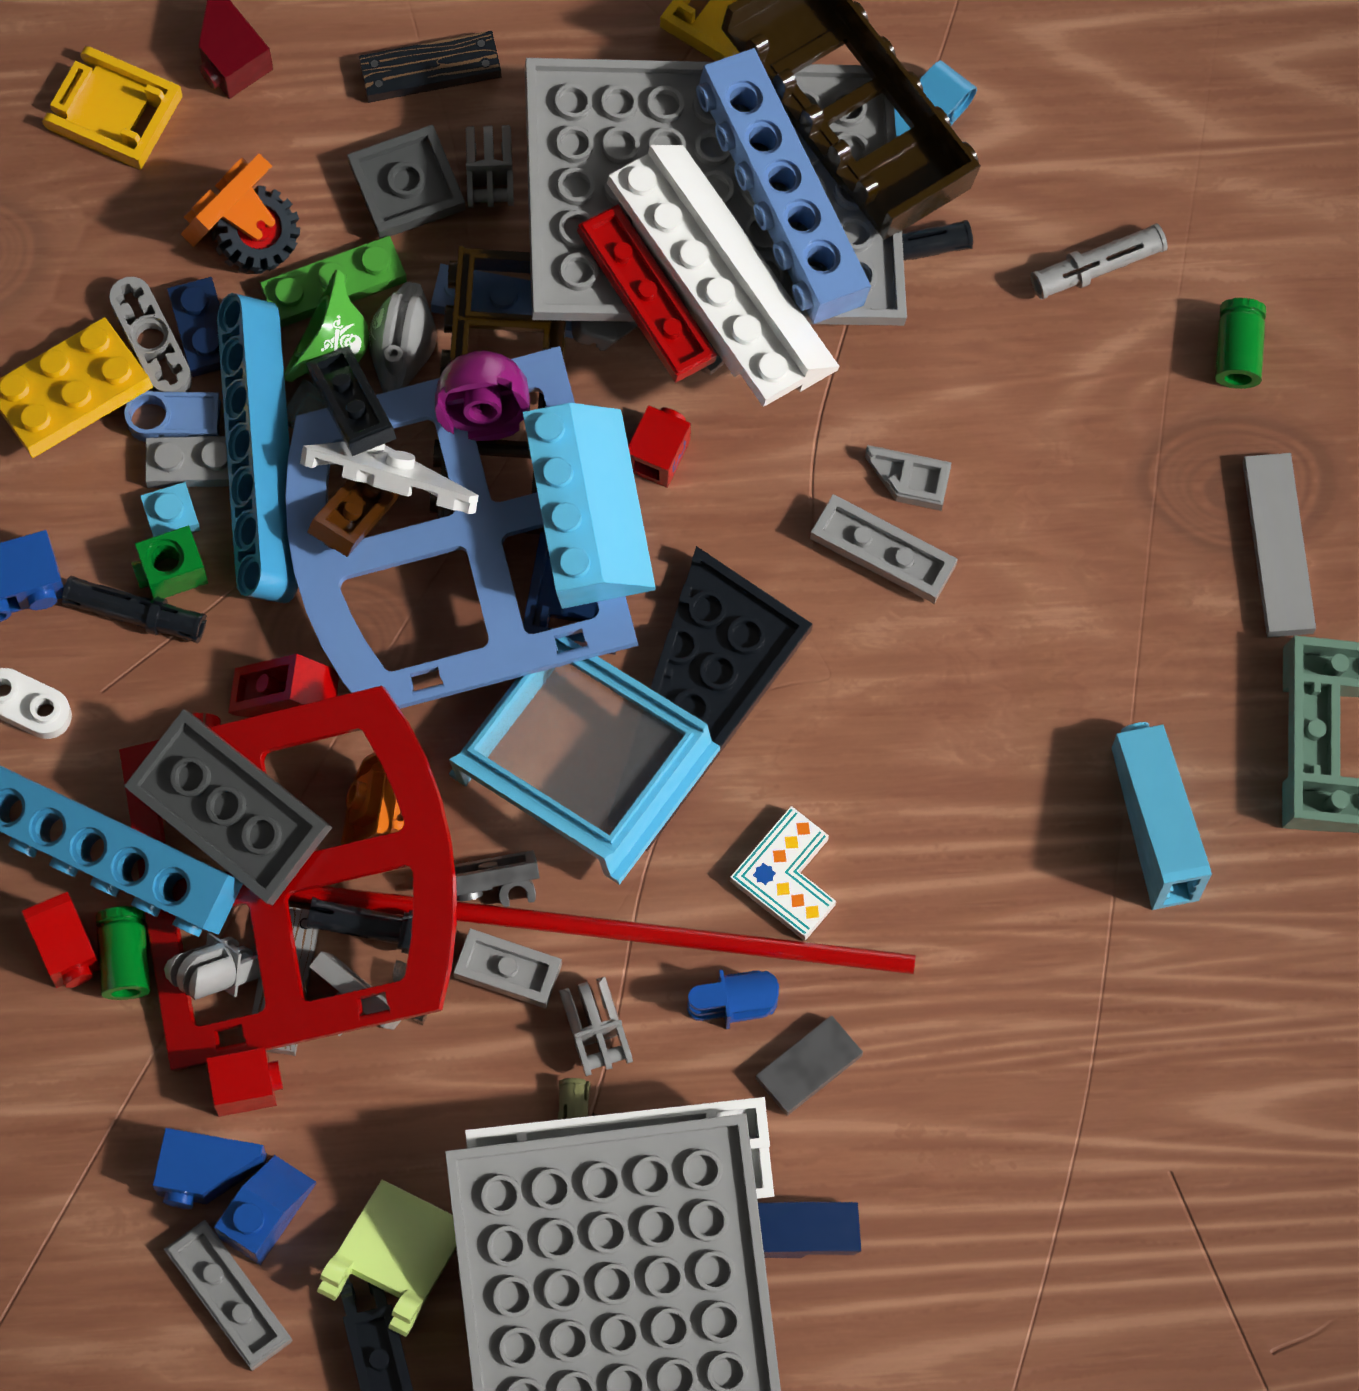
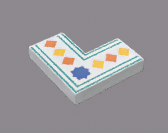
[730,806,836,941]

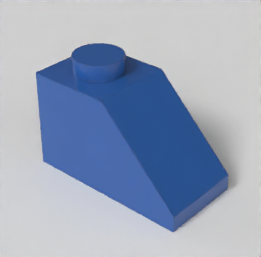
[153,1128,267,1209]
[214,1155,317,1265]

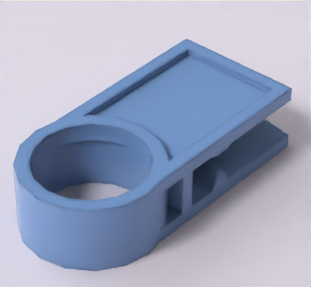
[124,391,221,442]

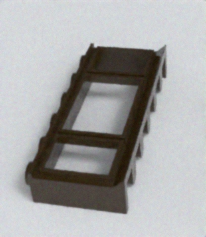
[430,246,566,534]

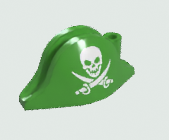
[284,270,369,382]

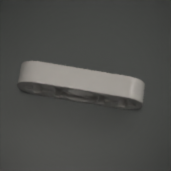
[109,277,192,392]

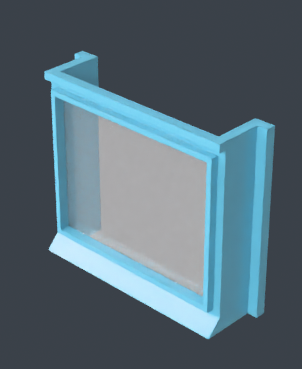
[449,628,720,885]

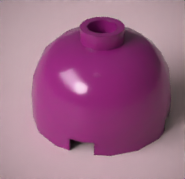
[435,351,530,441]

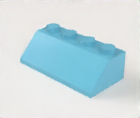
[523,403,656,609]

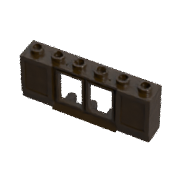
[721,0,981,240]

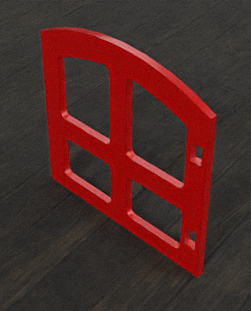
[119,686,457,1071]

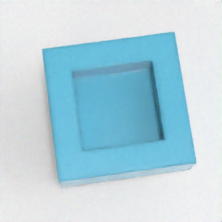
[140,482,200,537]

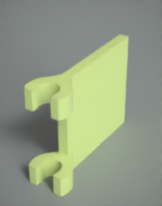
[317,1180,457,1337]

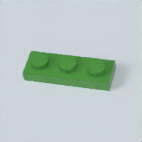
[260,235,407,328]

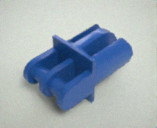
[687,970,779,1029]

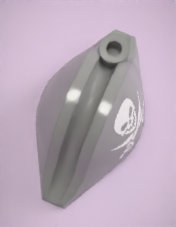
[368,282,437,393]

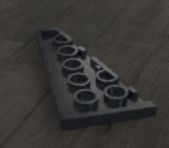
[608,546,813,851]

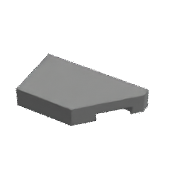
[865,445,952,511]

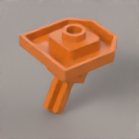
[341,752,404,845]

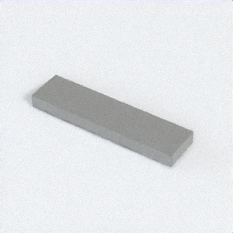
[1242,453,1316,638]

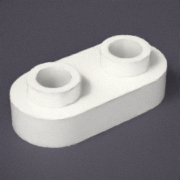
[0,668,72,739]

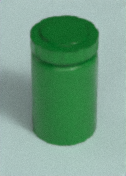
[1215,298,1266,389]
[95,906,150,1000]

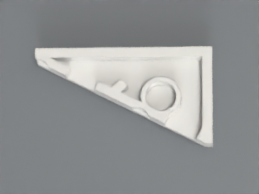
[300,442,479,514]

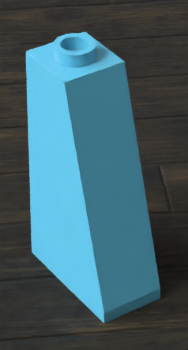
[1112,722,1212,910]

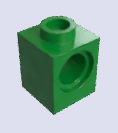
[131,525,208,598]

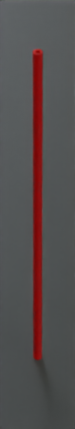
[176,878,916,974]

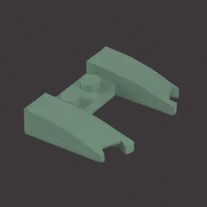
[1282,635,1359,833]

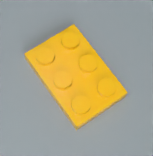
[0,317,153,459]

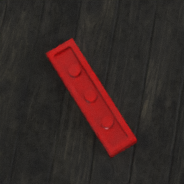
[577,204,717,383]

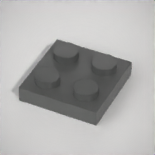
[347,125,466,239]

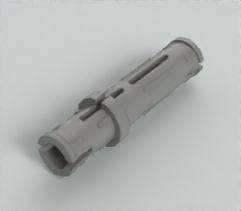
[1030,223,1168,300]

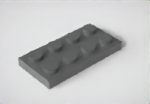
[124,709,332,905]

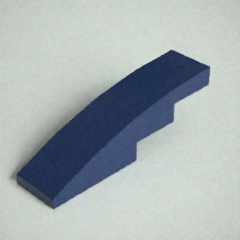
[758,1202,861,1258]

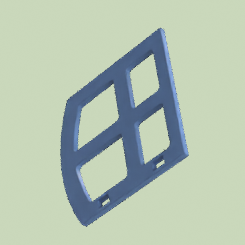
[285,346,639,709]

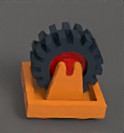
[181,153,300,274]

